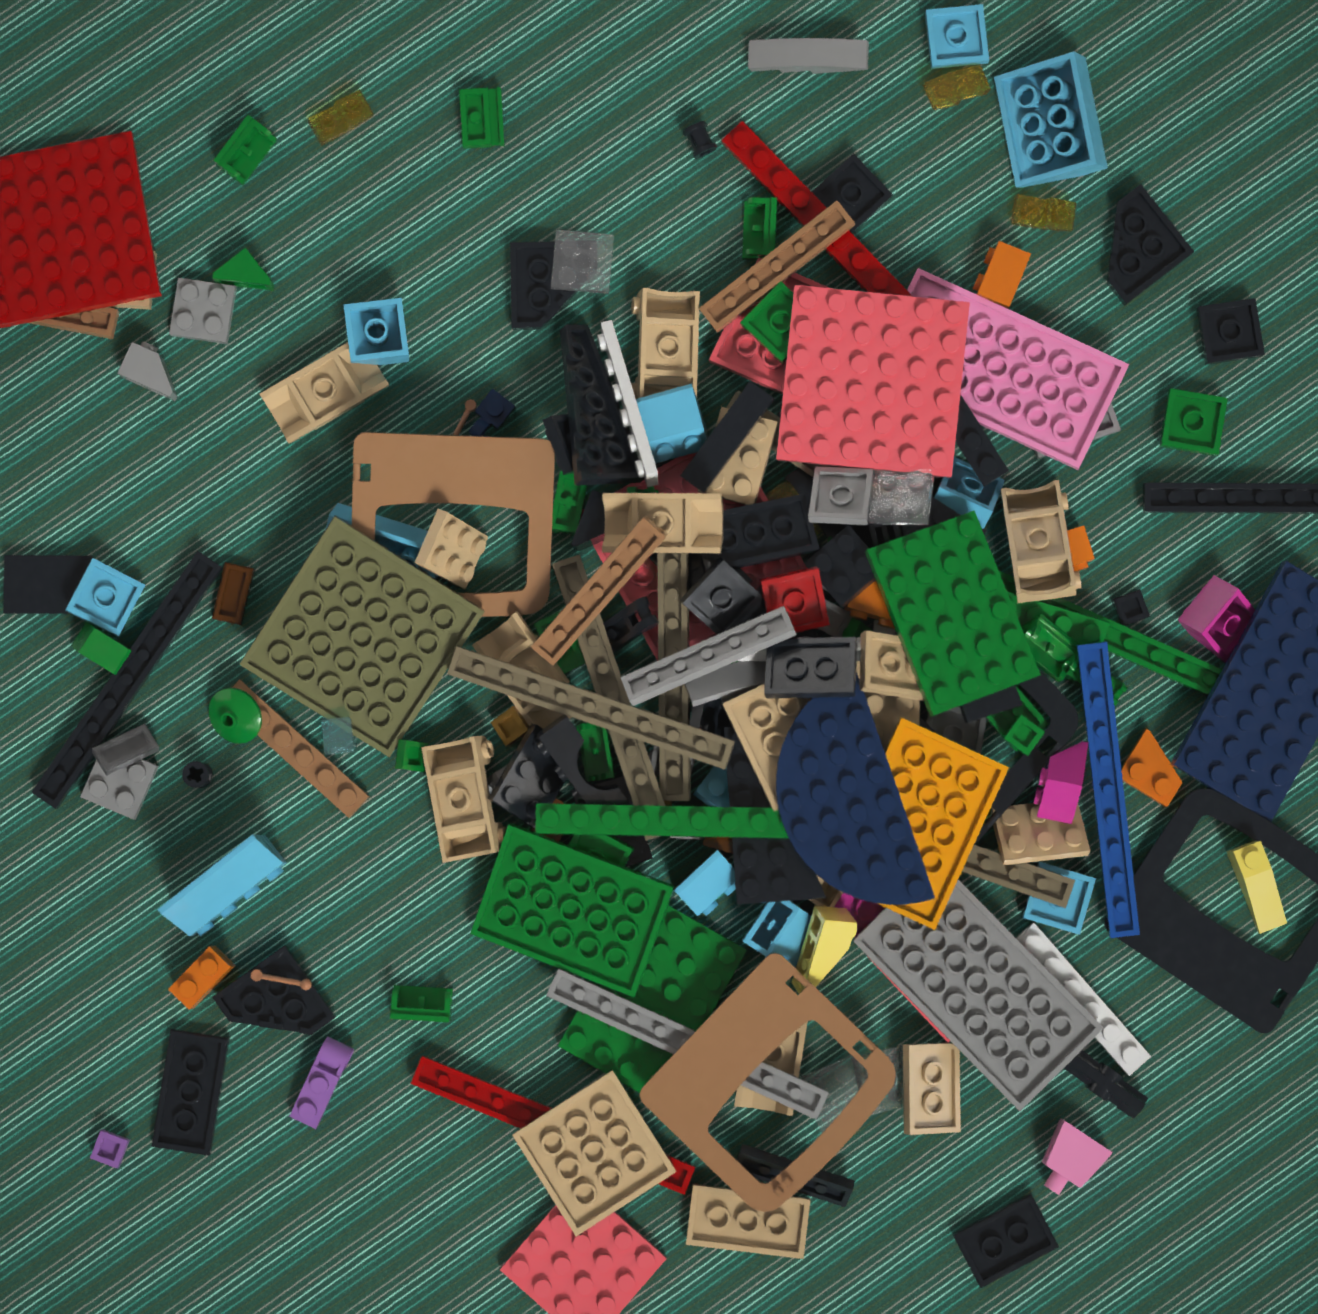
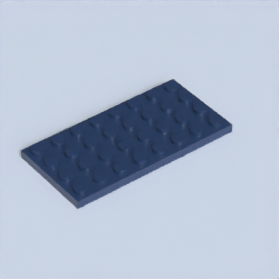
[1170,561,1318,822]

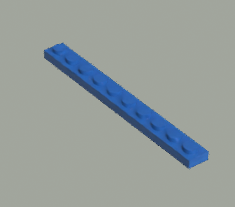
[1077,642,1140,938]

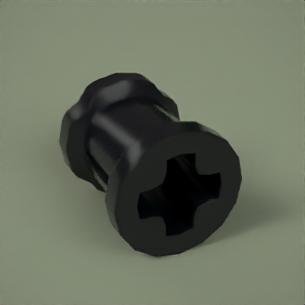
[682,121,717,159]
[182,761,213,788]

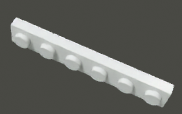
[597,320,658,487]
[1016,923,1151,1076]

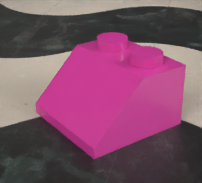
[1178,575,1255,663]
[1033,741,1089,824]

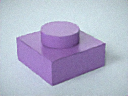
[90,1129,130,1169]

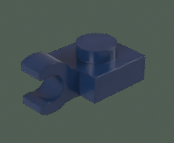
[469,389,515,436]

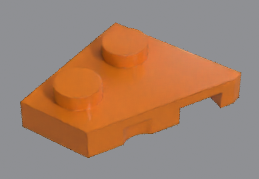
[1121,729,1183,807]

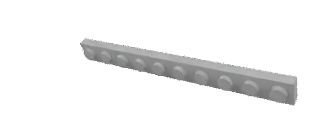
[546,969,829,1120]

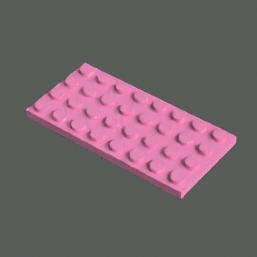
[907,268,1129,470]

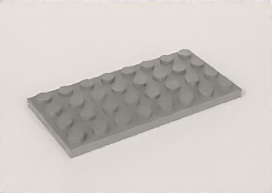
[852,880,1104,1111]

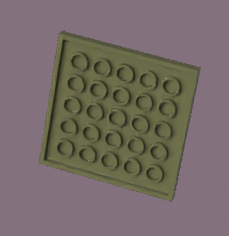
[239,515,485,758]

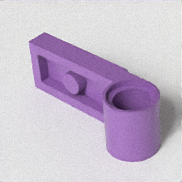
[289,1036,354,1129]

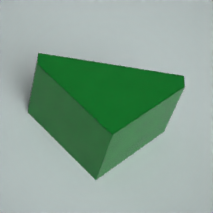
[212,248,274,291]
[71,622,132,675]

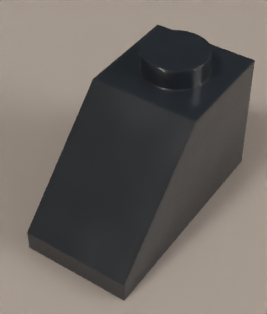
[571,490,605,551]

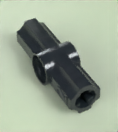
[1063,1050,1148,1118]

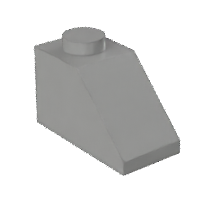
[118,341,178,401]

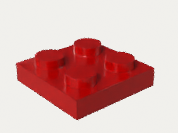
[759,566,830,633]

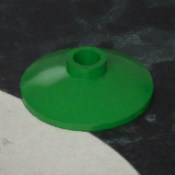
[209,688,262,744]

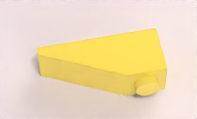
[1226,841,1287,934]
[791,906,857,993]

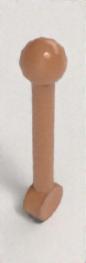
[453,400,477,435]
[251,969,312,990]

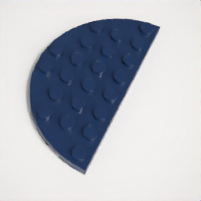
[776,671,935,905]

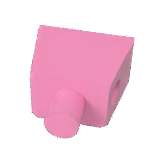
[1042,1119,1112,1195]

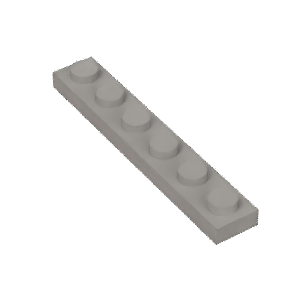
[620,606,797,706]

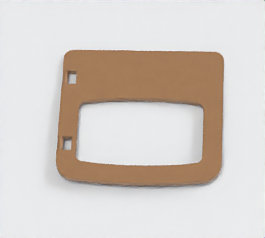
[351,432,555,617]
[640,953,896,1212]

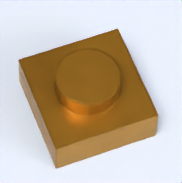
[490,706,529,746]

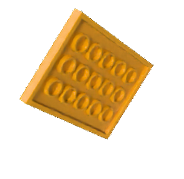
[877,718,1009,930]

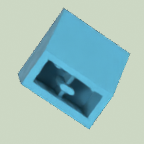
[742,901,811,967]

